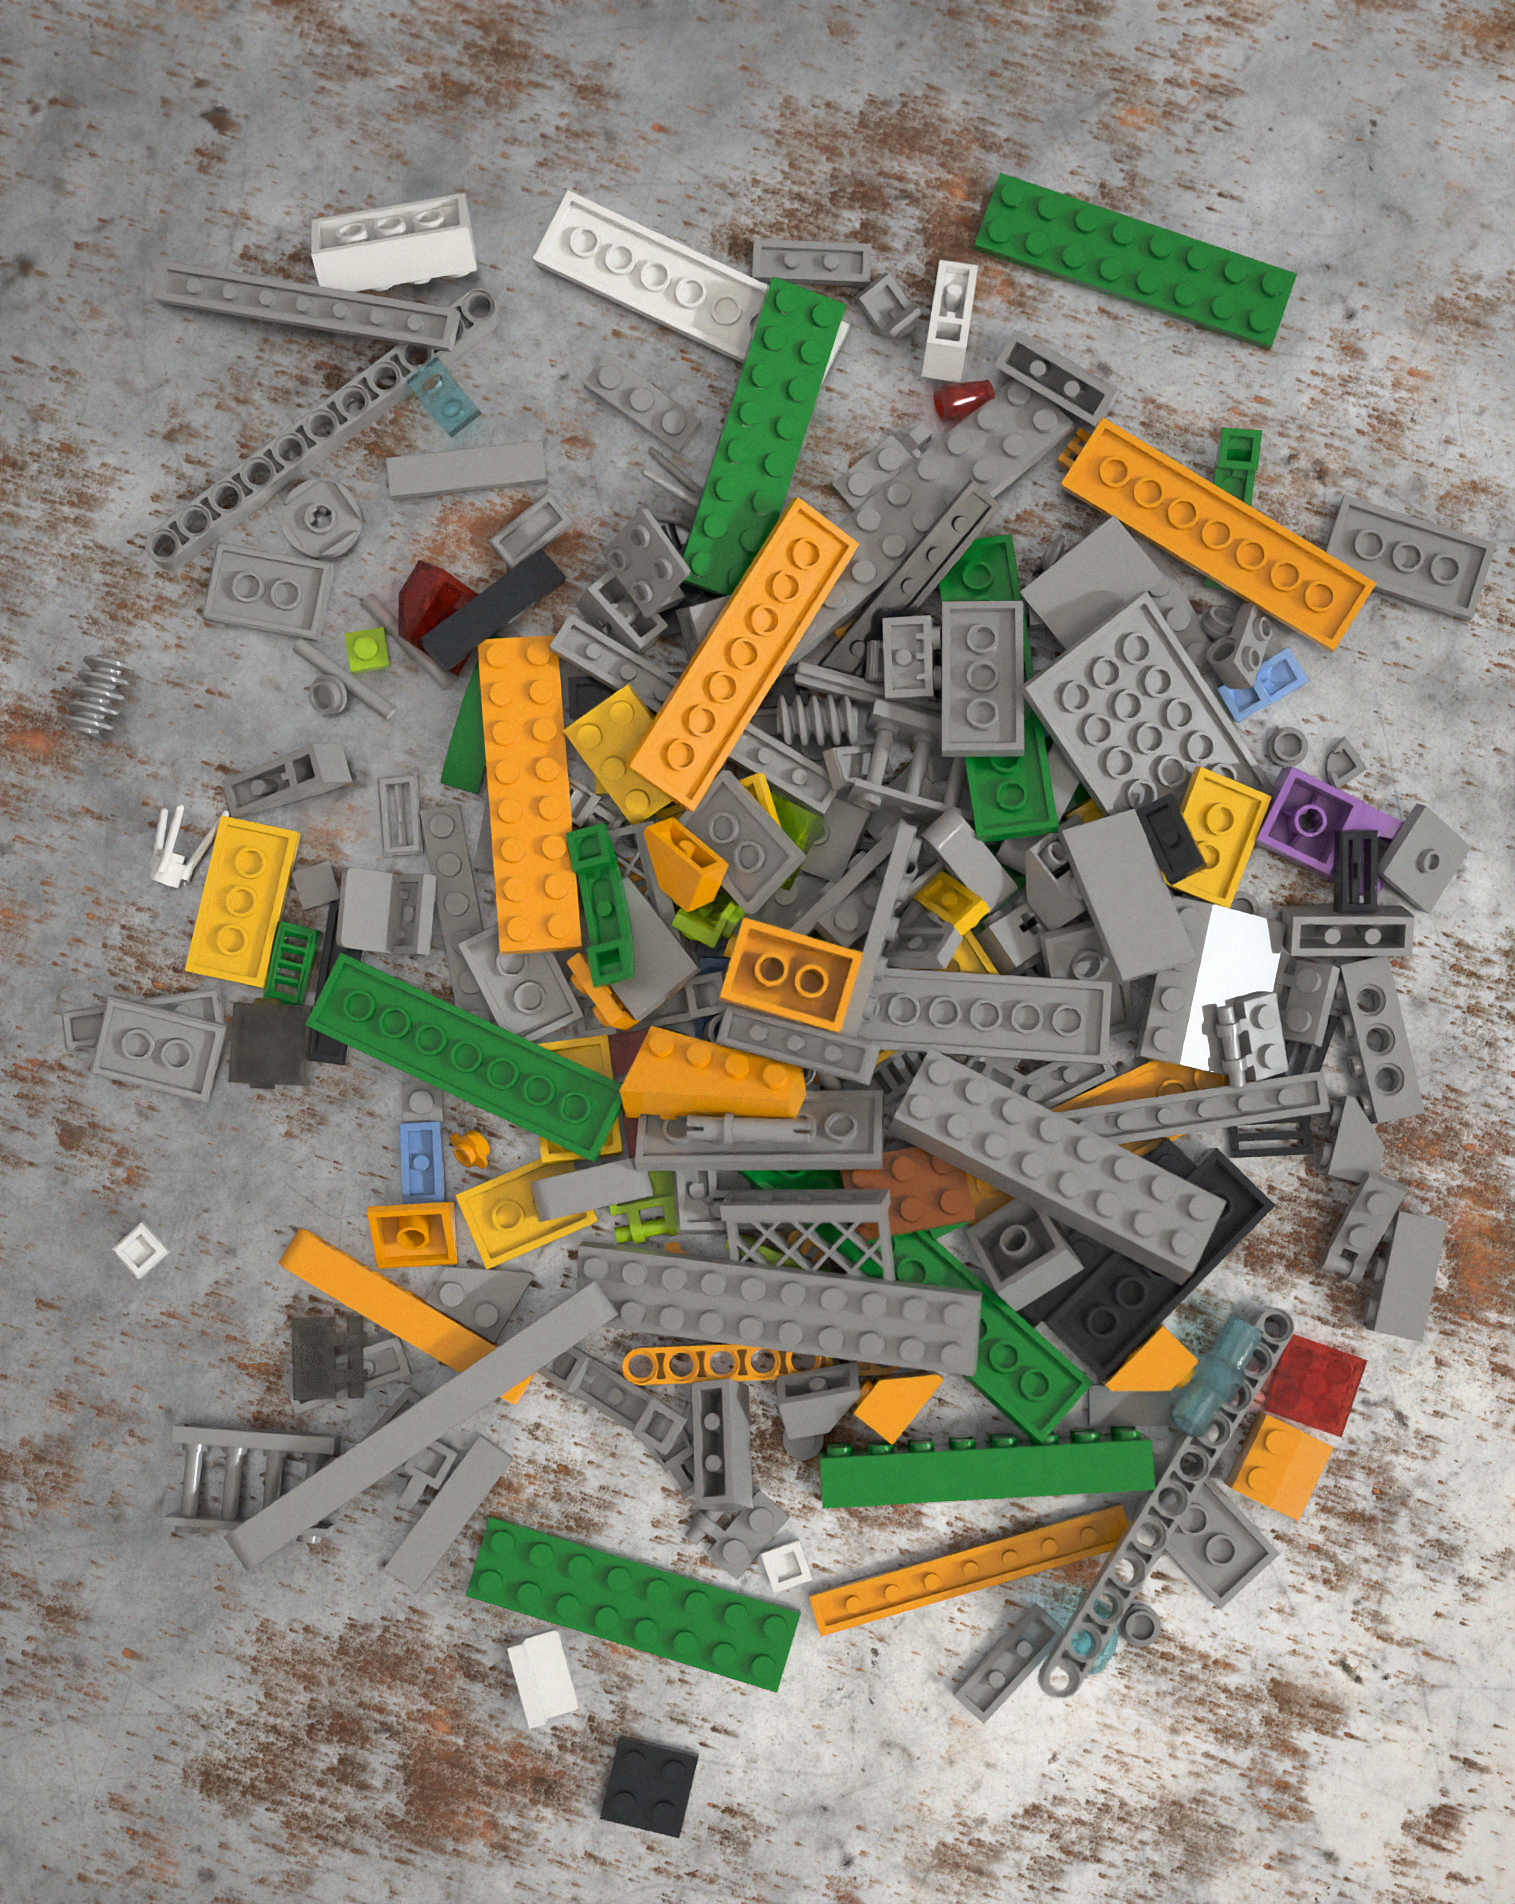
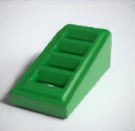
[263,921,323,1010]

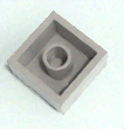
[964,1198,1084,1312]

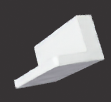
[507,1629,579,1729]

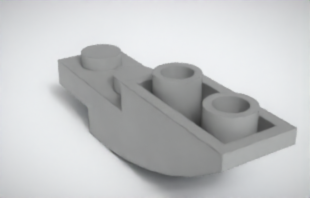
[815,828,945,949]

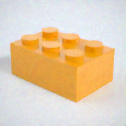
[718,918,863,1033]

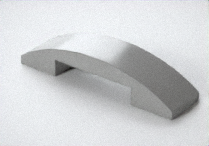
[577,971,729,1038]
[537,1346,687,1455]

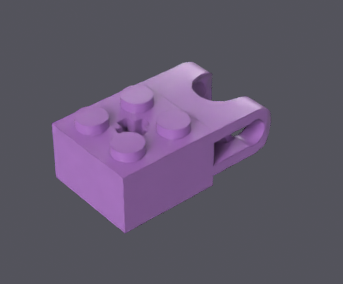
[1254,767,1404,897]

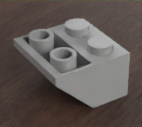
[1025,813,1087,931]

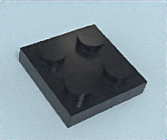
[600,1735,699,1838]

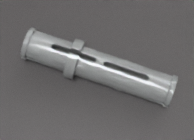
[687,1113,812,1146]

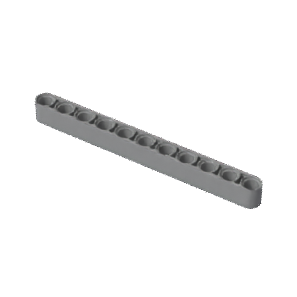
[145,288,500,571]
[224,1280,618,1571]
[1038,1308,1295,1698]

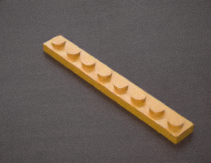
[809,1503,1128,1637]

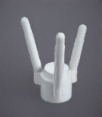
[148,804,230,888]

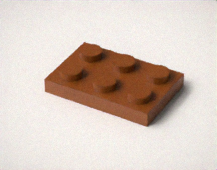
[839,1147,976,1244]

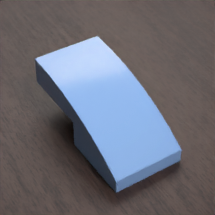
[1217,648,1310,723]

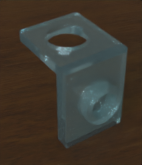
[406,357,481,437]

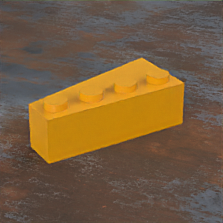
[619,1026,806,1120]

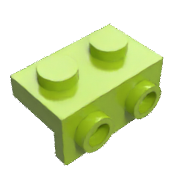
[671,891,746,949]

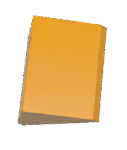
[367,1202,458,1269]

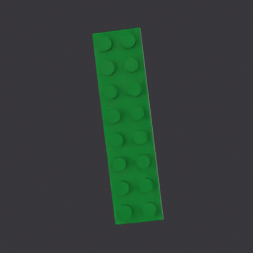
[973,173,1297,351]
[681,276,846,596]
[938,534,1059,843]
[305,952,623,1162]
[465,1515,801,1693]

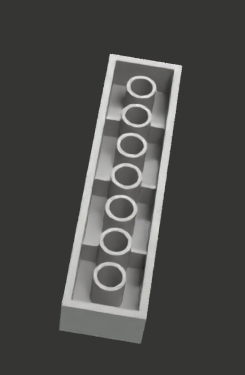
[888,1048,1226,1285]

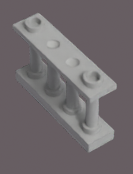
[846,699,1002,845]
[163,1423,341,1543]

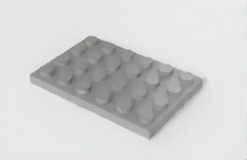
[1019,591,1273,864]

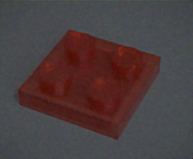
[1262,1334,1368,1438]

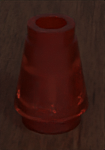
[933,379,995,423]

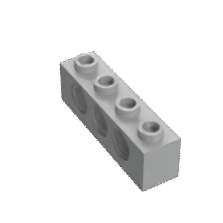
[1334,956,1425,1124]

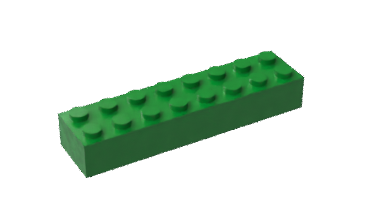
[819,1426,1155,1509]

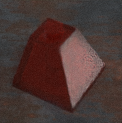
[398,560,478,676]

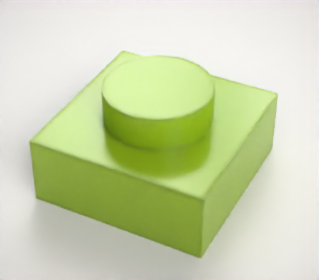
[344,627,392,675]

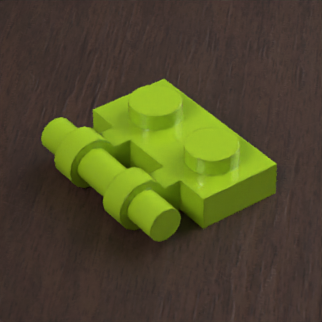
[609,1171,681,1244]

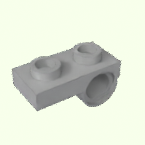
[1206,602,1274,690]

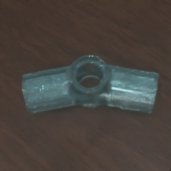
[1171,1314,1264,1438]

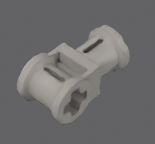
[568,774,627,840]
[643,1426,695,1499]

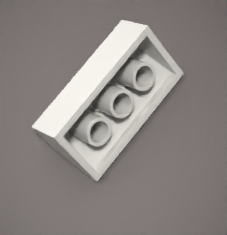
[311,193,477,292]

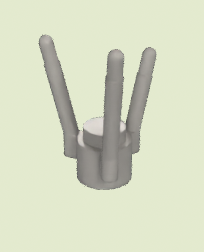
[636,447,703,530]

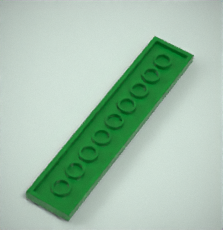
[736,1169,1094,1445]

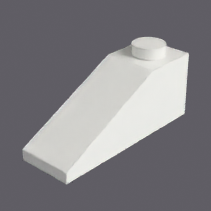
[921,260,978,383]

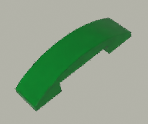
[1204,427,1262,589]
[440,635,503,795]
[566,823,634,988]

